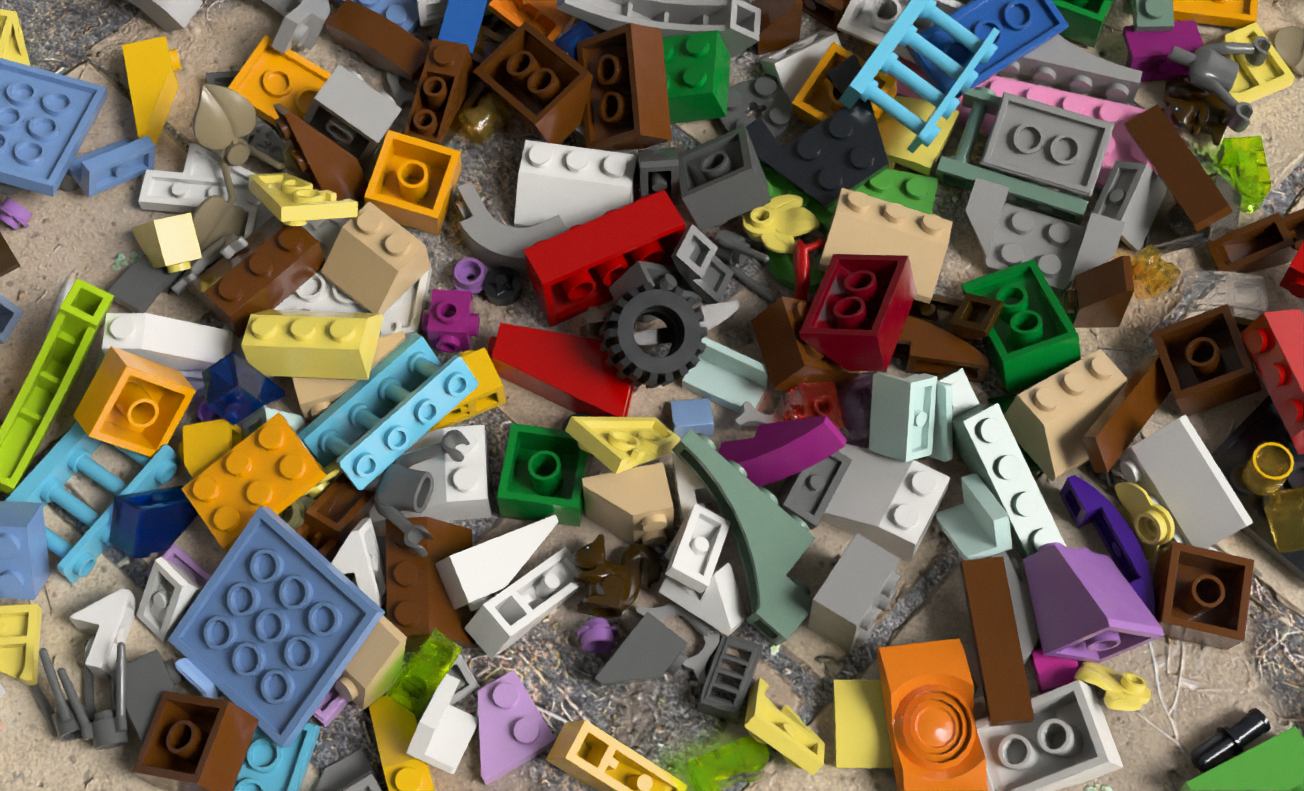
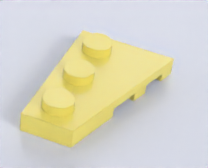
[249,173,358,226]
[565,416,680,474]

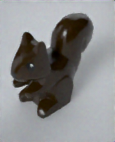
[1161,74,1232,146]
[572,534,662,619]

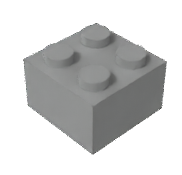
[303,65,402,168]
[808,533,902,653]

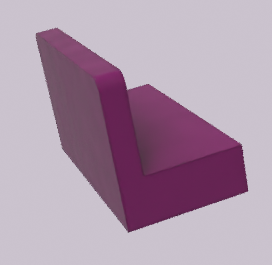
[1122,20,1204,82]

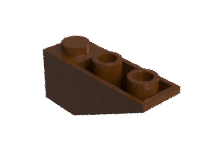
[403,38,474,145]
[273,103,369,201]

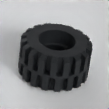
[599,282,707,389]

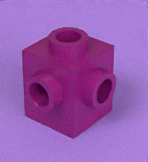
[422,289,480,353]

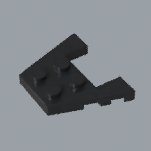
[746,53,889,210]

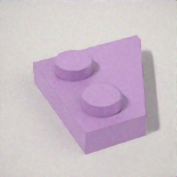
[477,670,556,786]

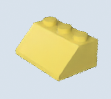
[241,309,383,380]

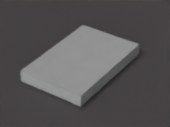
[980,92,1115,199]

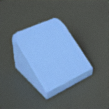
[670,398,714,439]
[174,658,223,699]

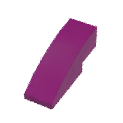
[718,415,847,487]

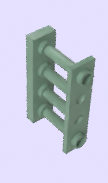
[936,87,1088,225]

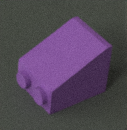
[1023,542,1164,663]

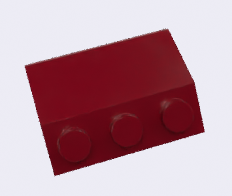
[799,254,917,372]

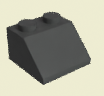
[677,126,771,232]

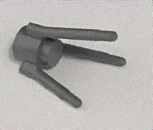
[713,229,811,304]
[29,640,96,742]
[57,642,129,750]

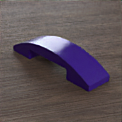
[1059,475,1155,616]

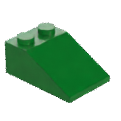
[961,259,1081,393]

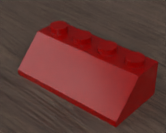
[523,190,685,327]

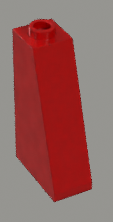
[487,322,634,417]

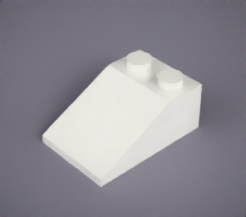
[370,425,492,527]
[821,444,951,563]
[976,680,1123,791]

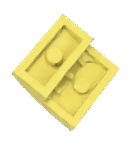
[877,96,960,176]
[833,679,894,768]

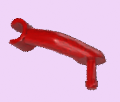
[793,238,825,301]

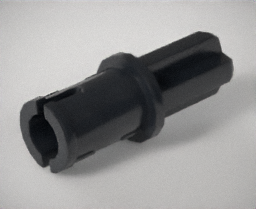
[1190,708,1271,773]

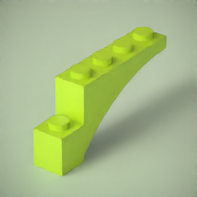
[0,278,114,495]

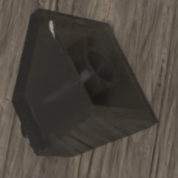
[1142,173,1242,258]

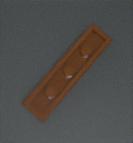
[1124,104,1232,232]
[1082,355,1172,473]
[960,556,1034,727]

